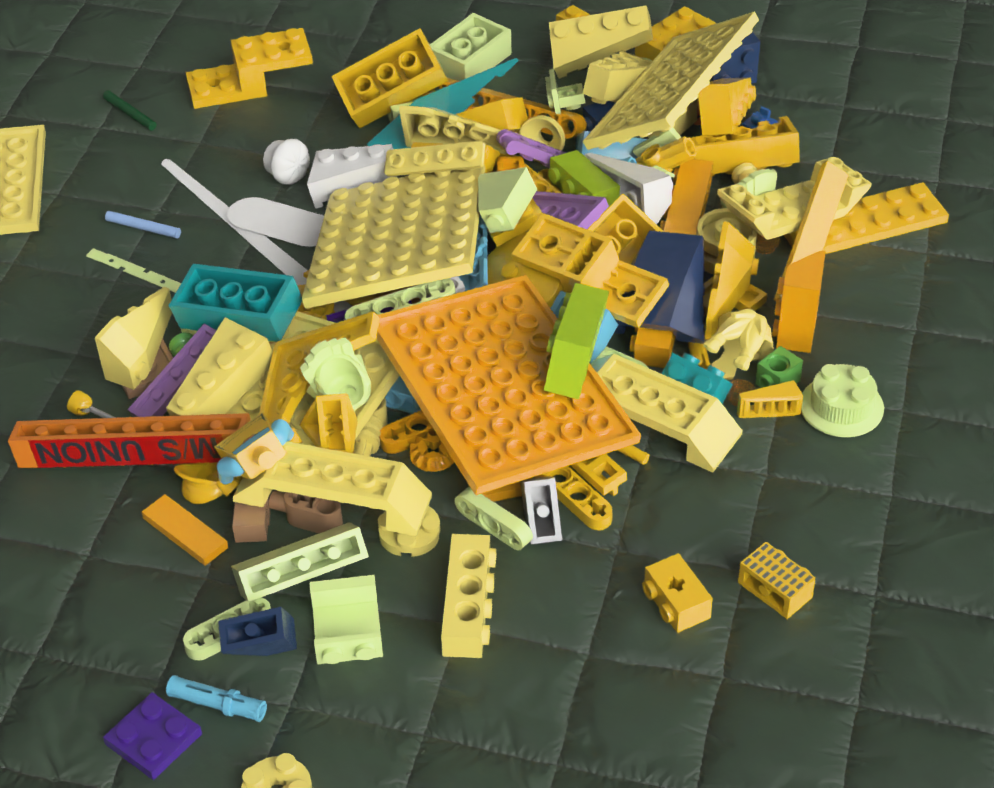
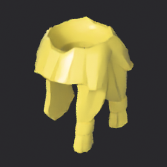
[703,308,774,380]

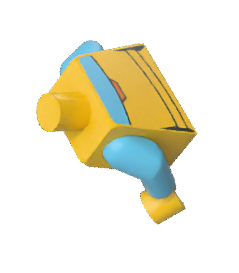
[214,412,303,497]

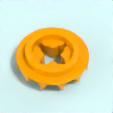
[410,432,454,472]

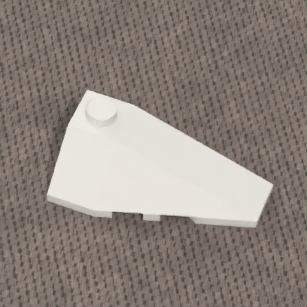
[585,153,673,225]

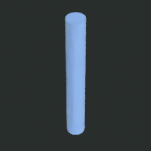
[105,211,181,239]

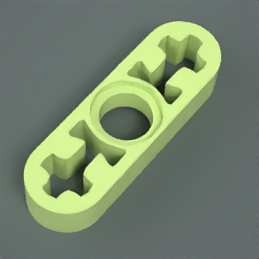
[455,487,533,550]
[183,597,271,660]

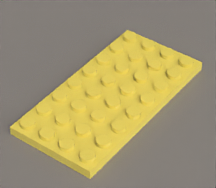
[583,11,759,150]

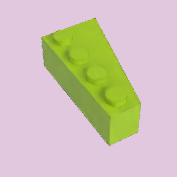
[544,283,609,399]

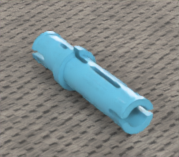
[166,675,267,722]

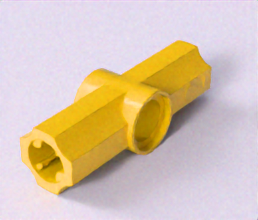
[635,136,697,172]

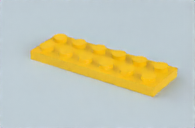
[784,182,949,254]

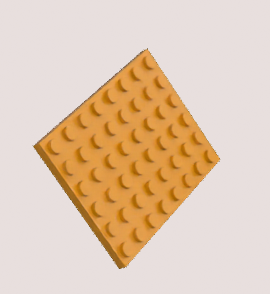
[376,275,641,495]

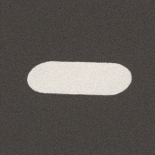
[227,197,324,247]

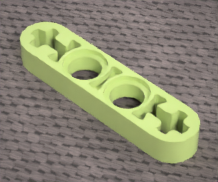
[345,278,456,320]

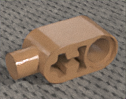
[269,491,343,533]

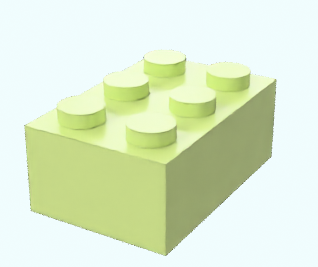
[430,13,512,81]

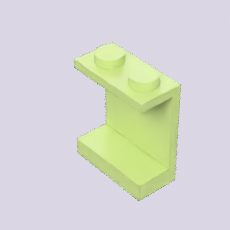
[310,575,383,664]

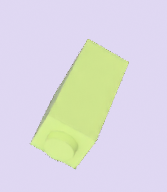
[478,167,537,233]

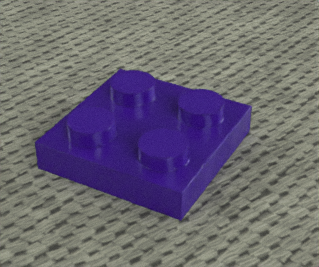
[103,692,202,780]

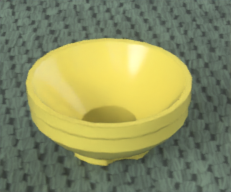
[519,115,565,162]

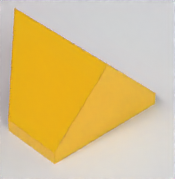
[299,393,358,453]

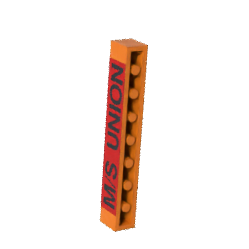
[8,413,251,468]

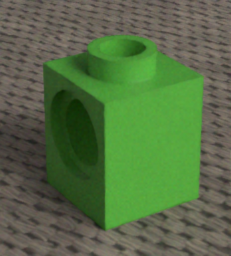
[755,346,803,388]

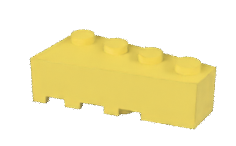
[549,6,653,79]
[166,317,273,416]

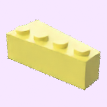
[582,51,652,104]

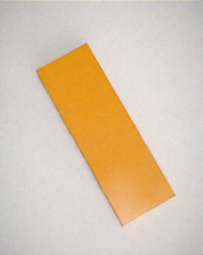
[142,494,228,566]

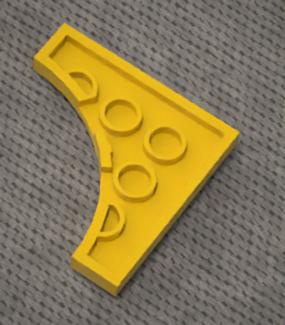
[259,311,380,425]

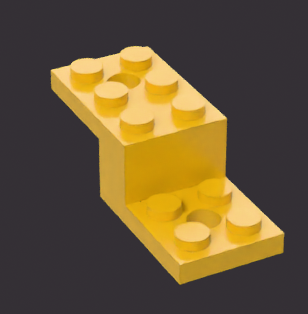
[186,28,313,109]
[511,213,669,328]

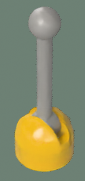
[67,390,116,418]

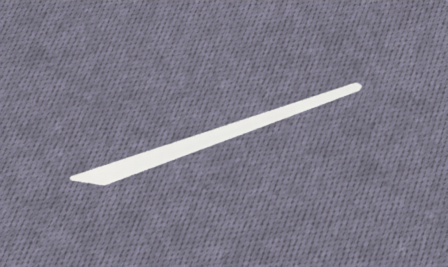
[161,159,353,313]

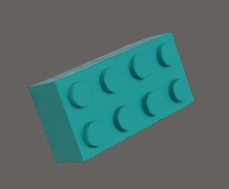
[169,264,302,342]

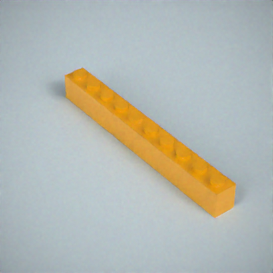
[630,159,713,368]

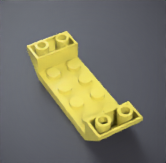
[717,157,872,240]
[591,353,742,472]
[233,441,432,536]

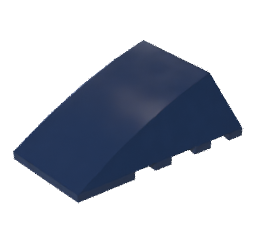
[614,231,705,344]

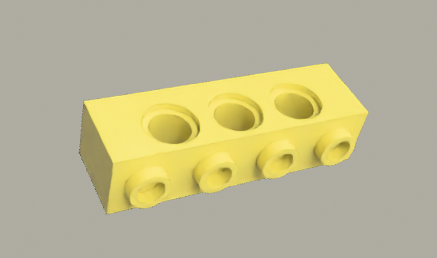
[441,534,496,658]

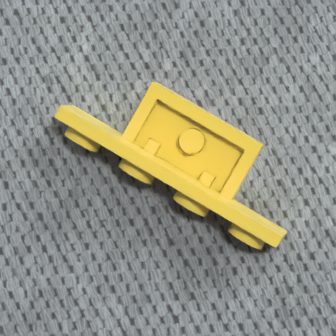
[384,141,485,176]

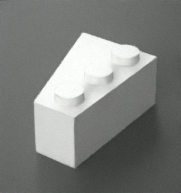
[307,144,397,209]

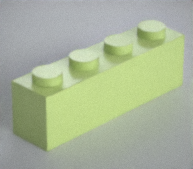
[231,522,369,602]

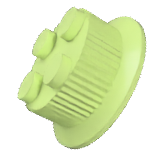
[801,364,884,437]

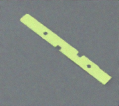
[86,248,181,293]

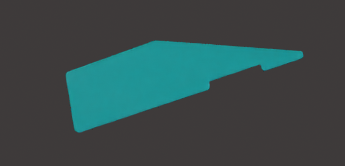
[367,58,519,149]

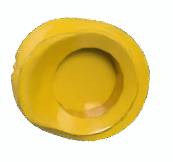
[174,463,243,504]

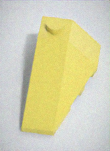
[95,287,172,390]

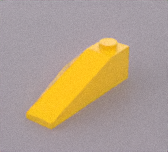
[705,221,759,340]

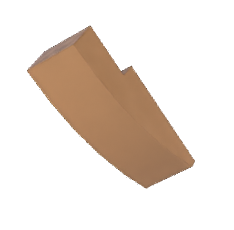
[232,481,272,543]

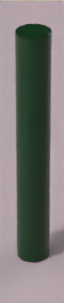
[103,90,157,131]

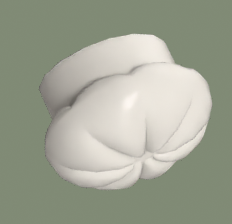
[263,139,310,185]

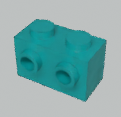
[662,352,733,404]

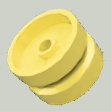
[697,208,757,275]

